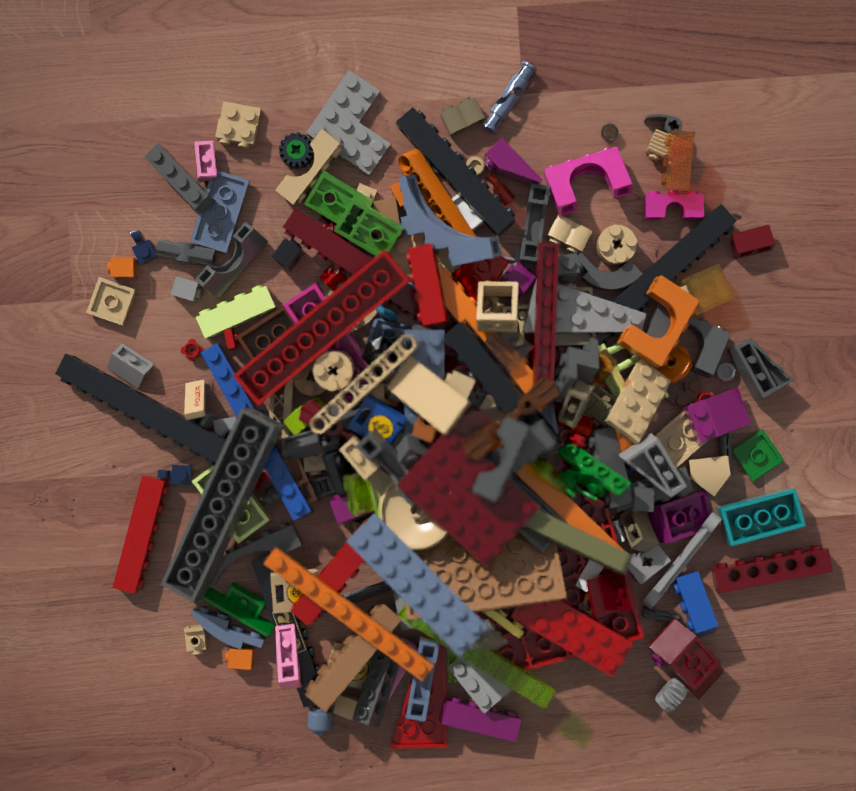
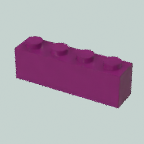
[439,696,522,742]

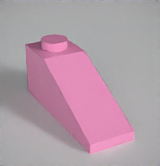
[275,624,301,690]

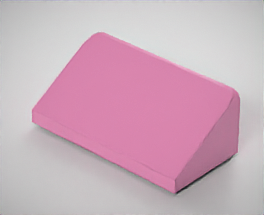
[194,141,217,182]

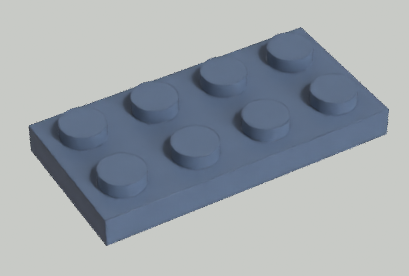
[190,170,250,254]

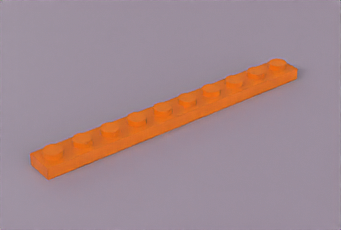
[263,547,434,681]

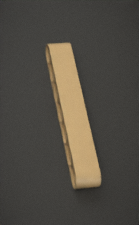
[310,335,419,434]

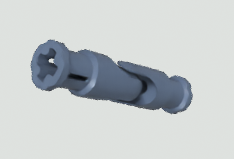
[482,61,537,134]

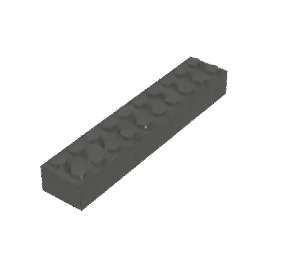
[161,408,284,603]

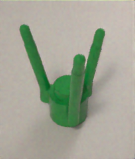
[556,469,598,501]

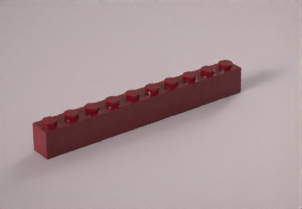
[283,208,454,335]

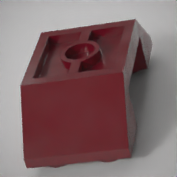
[648,618,724,700]

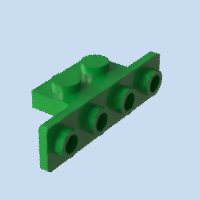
[558,441,631,498]
[203,582,274,637]

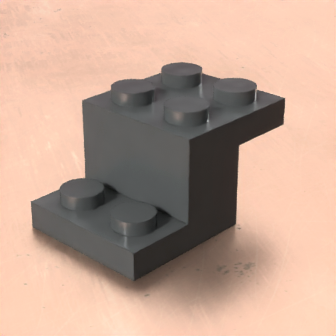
[554,338,599,403]

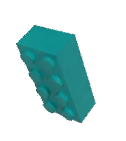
[716,488,806,546]

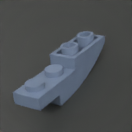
[191,606,266,650]

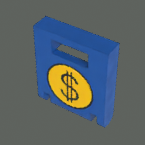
[348,394,408,446]

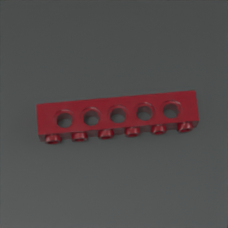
[711,545,833,593]

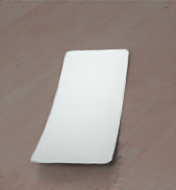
[576,560,604,593]

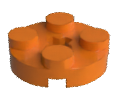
[654,345,693,384]

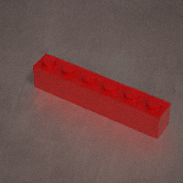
[112,475,169,594]
[290,518,368,626]

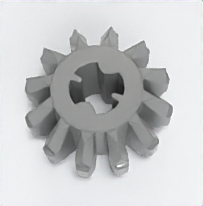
[655,678,688,712]

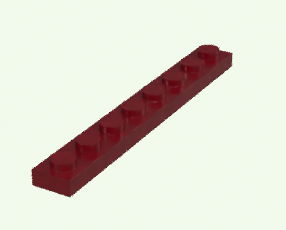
[533,243,559,402]

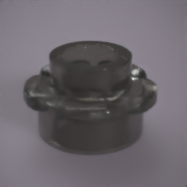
[468,388,486,407]

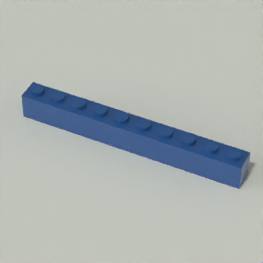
[201,343,315,521]

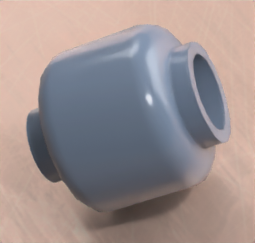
[307,706,333,735]

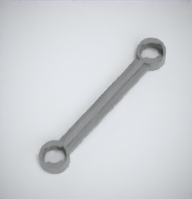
[642,512,722,610]

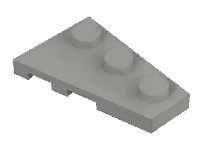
[448,654,514,713]

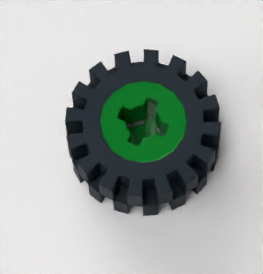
[279,132,314,169]

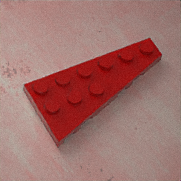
[390,631,447,749]

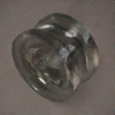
[601,123,618,142]

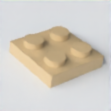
[86,277,136,326]

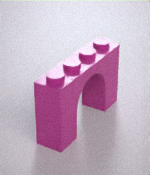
[544,146,632,216]

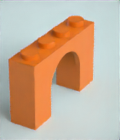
[617,275,700,368]

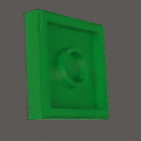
[732,429,784,482]

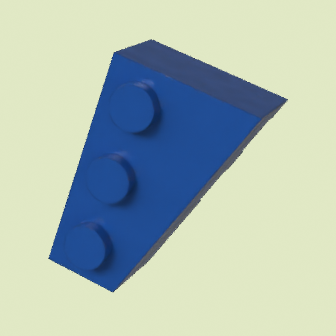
[673,571,719,638]

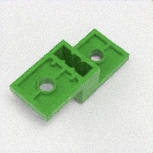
[304,170,404,256]

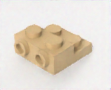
[215,101,262,149]

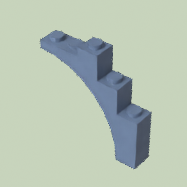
[399,175,502,266]

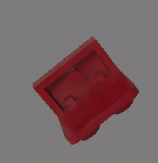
[586,569,638,618]

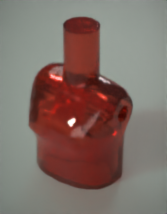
[486,173,516,207]

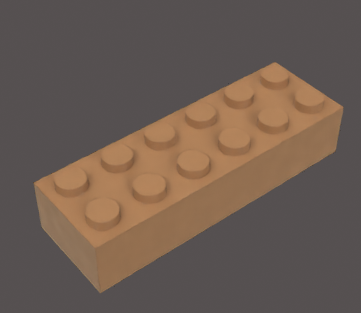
[304,603,402,712]

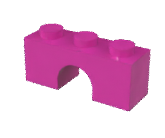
[643,191,704,220]

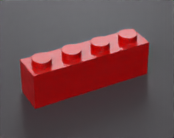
[406,243,449,327]

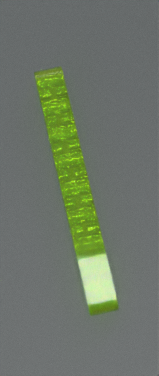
[398,604,556,709]

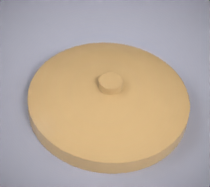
[378,480,449,550]

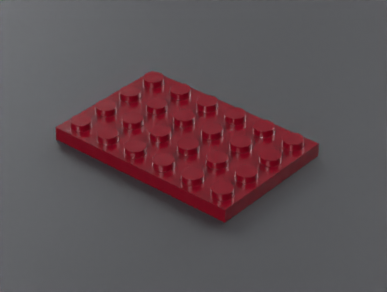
[396,427,540,567]

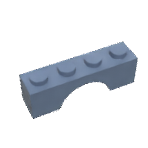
[406,637,439,722]

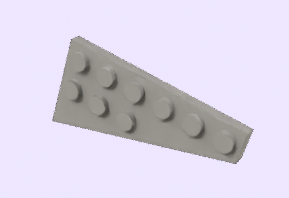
[522,282,646,334]

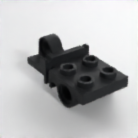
[321,441,363,495]

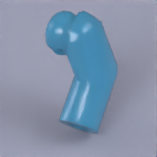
[375,302,398,321]

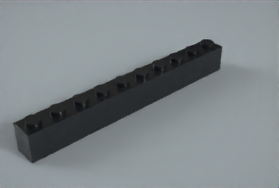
[596,204,737,346]
[55,353,227,465]

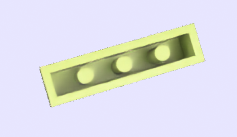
[196,285,277,339]

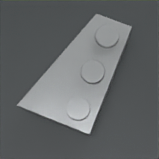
[619,433,687,497]

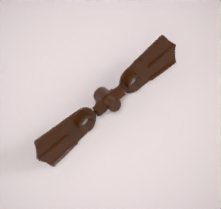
[462,376,559,462]

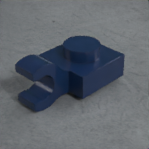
[130,229,158,265]
[157,465,192,485]

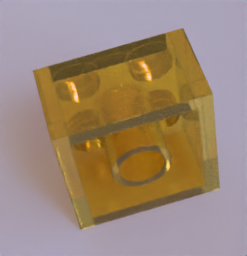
[680,264,735,316]

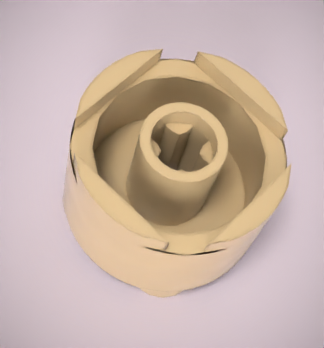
[596,225,637,266]
[313,349,355,391]

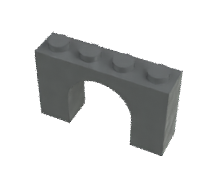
[645,303,730,379]

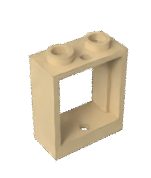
[477,281,518,332]

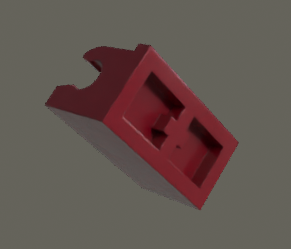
[730,225,775,259]

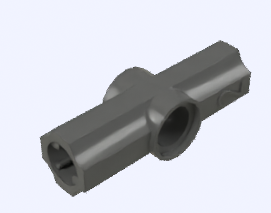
[156,239,216,266]

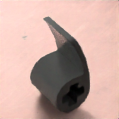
[644,114,682,137]

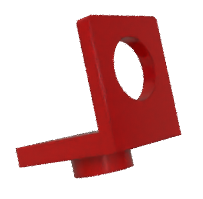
[319,264,348,291]

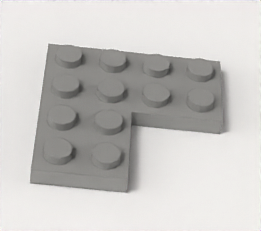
[306,70,391,176]

